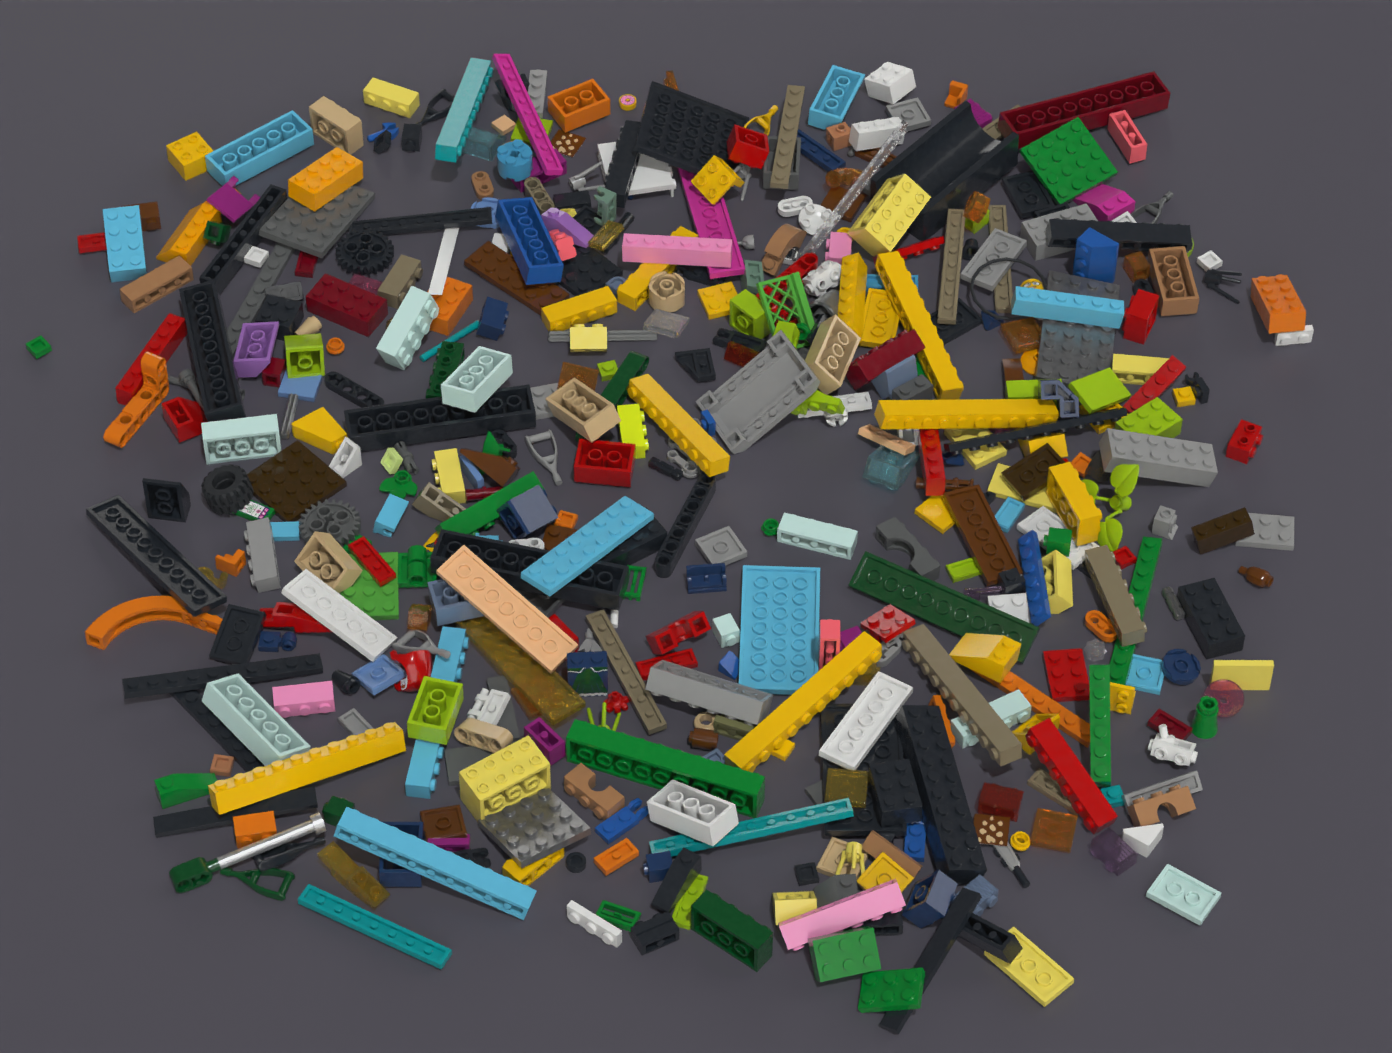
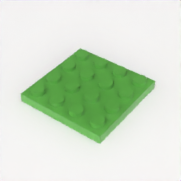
[339,552,399,620]

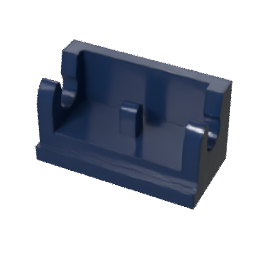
[686,563,727,594]

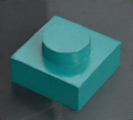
[1100,785,1124,808]

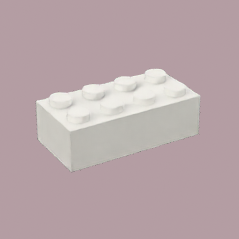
[647,779,739,846]

